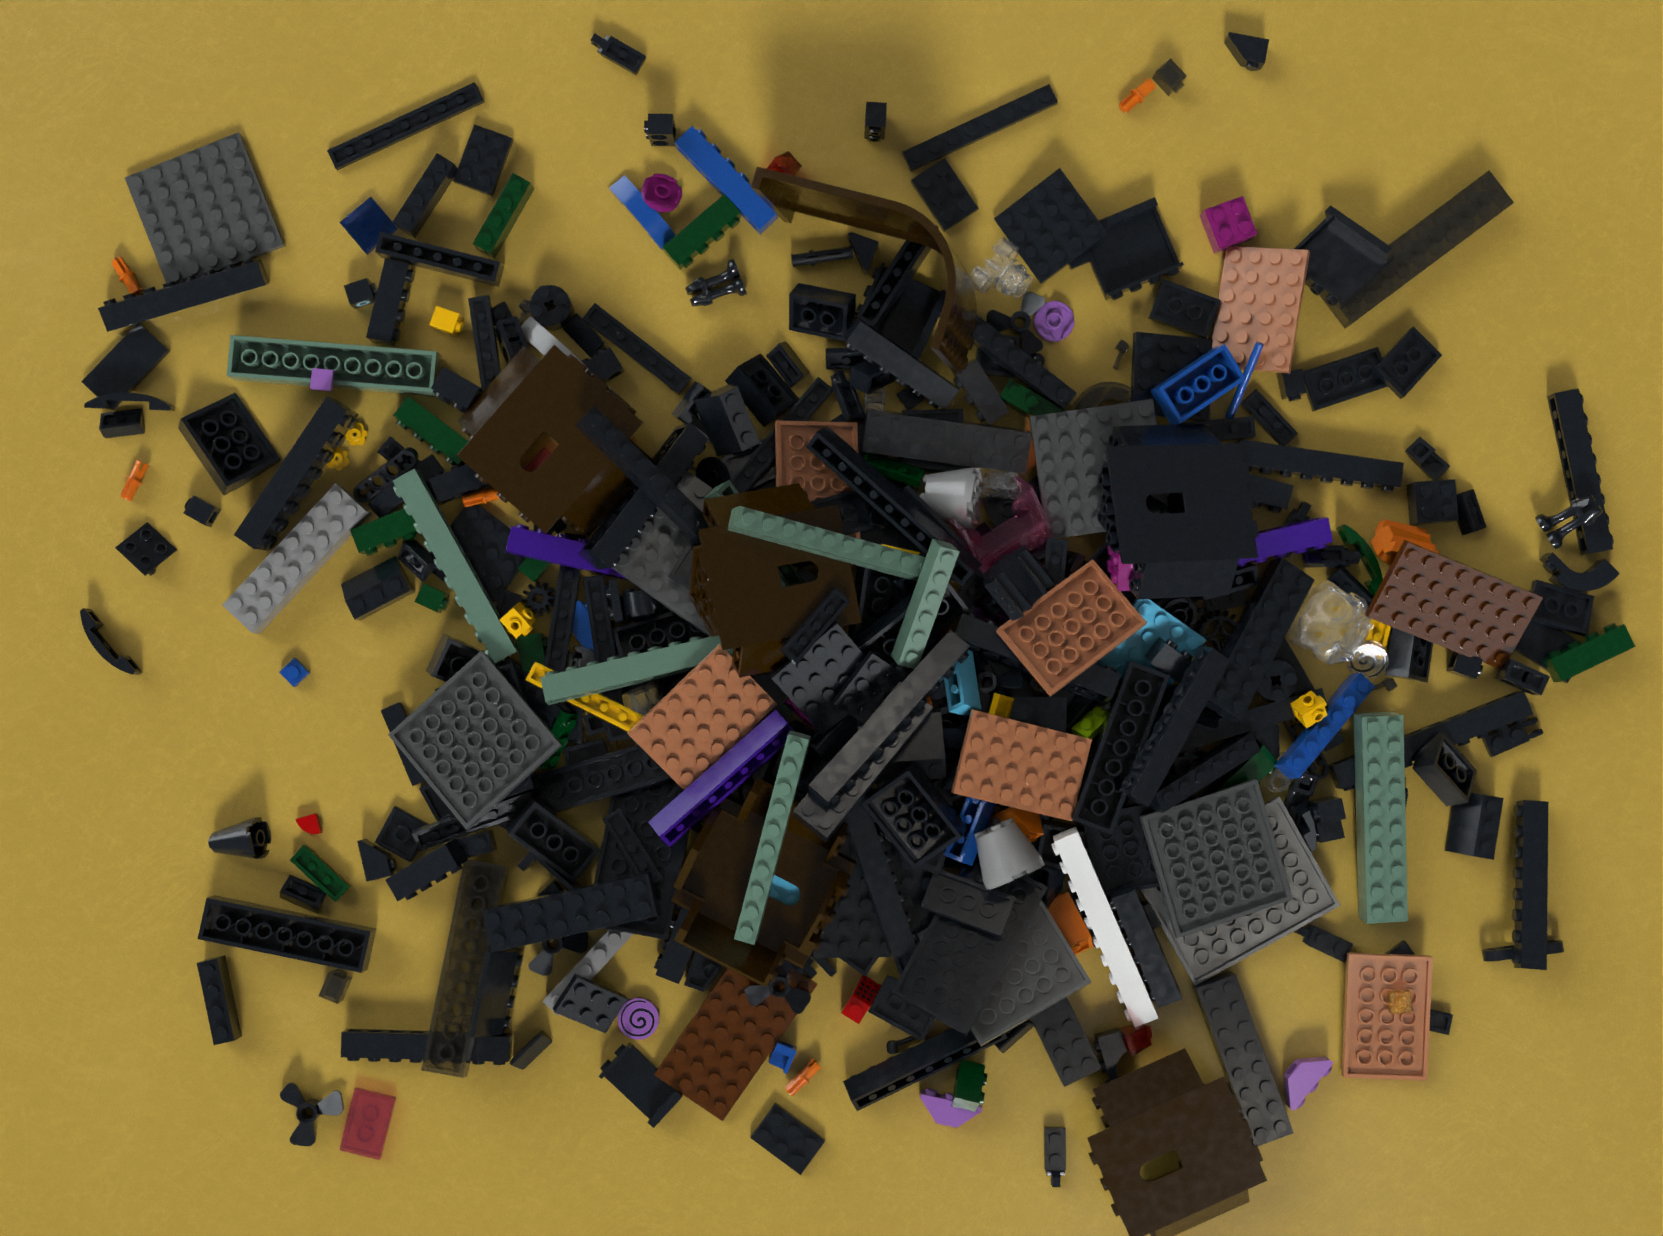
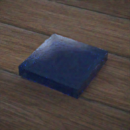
[339,197,398,255]

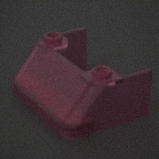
[949,476,1052,574]

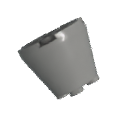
[920,467,983,530]
[974,818,1045,890]

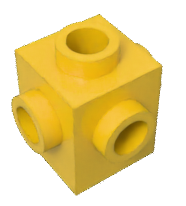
[500,602,536,638]
[1290,690,1327,729]

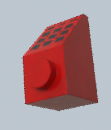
[841,975,881,1024]

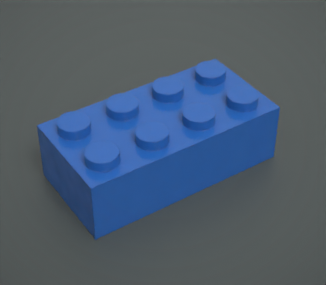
[1150,344,1246,425]

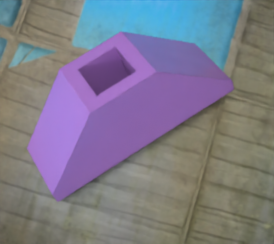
[1283,1056,1333,1111]
[919,1088,983,1128]

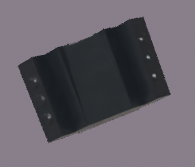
[982,545,1055,621]

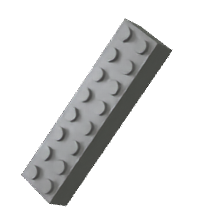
[222,483,372,634]

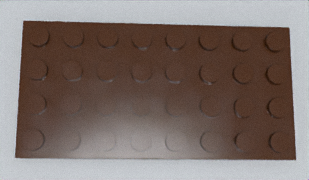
[1364,540,1543,669]
[654,967,817,1121]

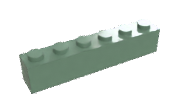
[891,539,960,669]

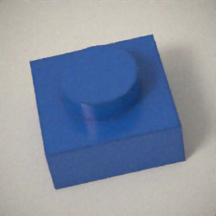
[279,658,310,687]

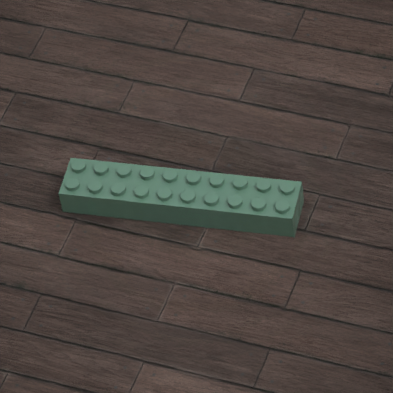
[227,335,442,396]
[1354,711,1408,924]

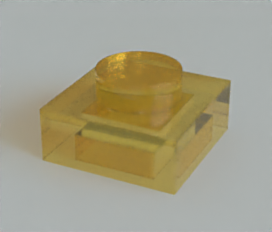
[1388,990,1412,1014]

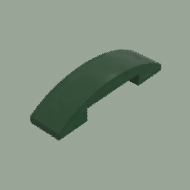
[1336,524,1383,597]

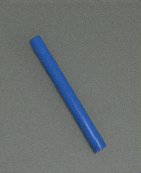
[1226,342,1264,418]

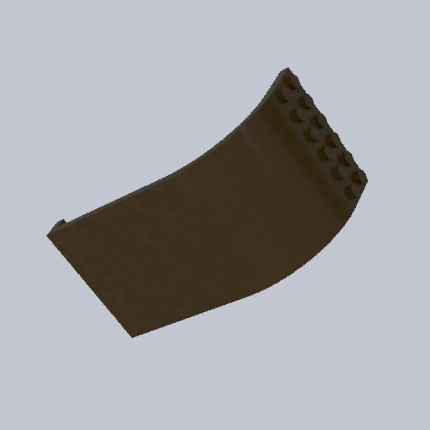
[751,167,977,375]

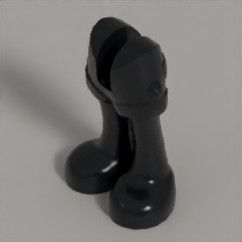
[685,259,747,307]
[1535,495,1603,549]

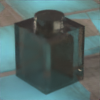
[1152,58,1187,96]
[319,969,353,1004]

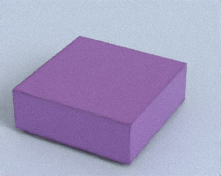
[310,368,335,392]

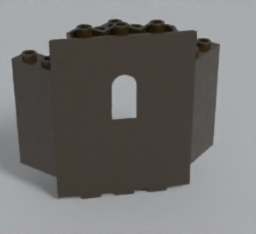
[457,345,655,536]
[689,483,862,678]
[671,777,857,987]
[1087,1048,1267,1236]

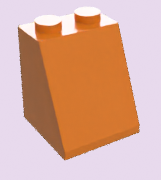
[1048,892,1093,955]

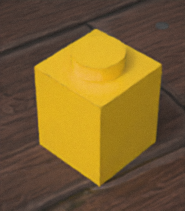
[429,306,464,337]

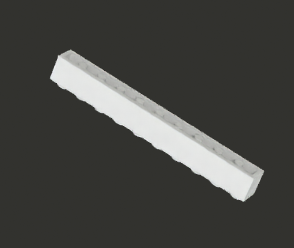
[1051,827,1158,1027]

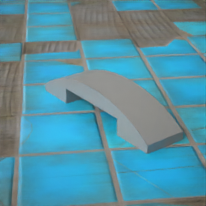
[521,317,586,366]

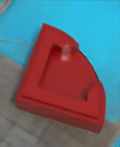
[295,813,323,834]

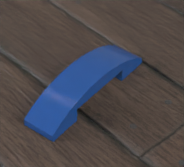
[609,175,676,250]

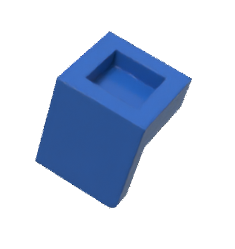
[769,1040,797,1074]

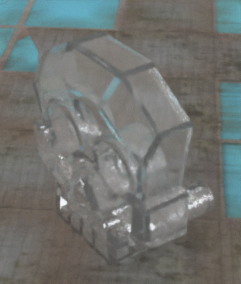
[1289,580,1374,665]

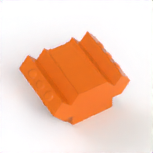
[1371,519,1439,565]

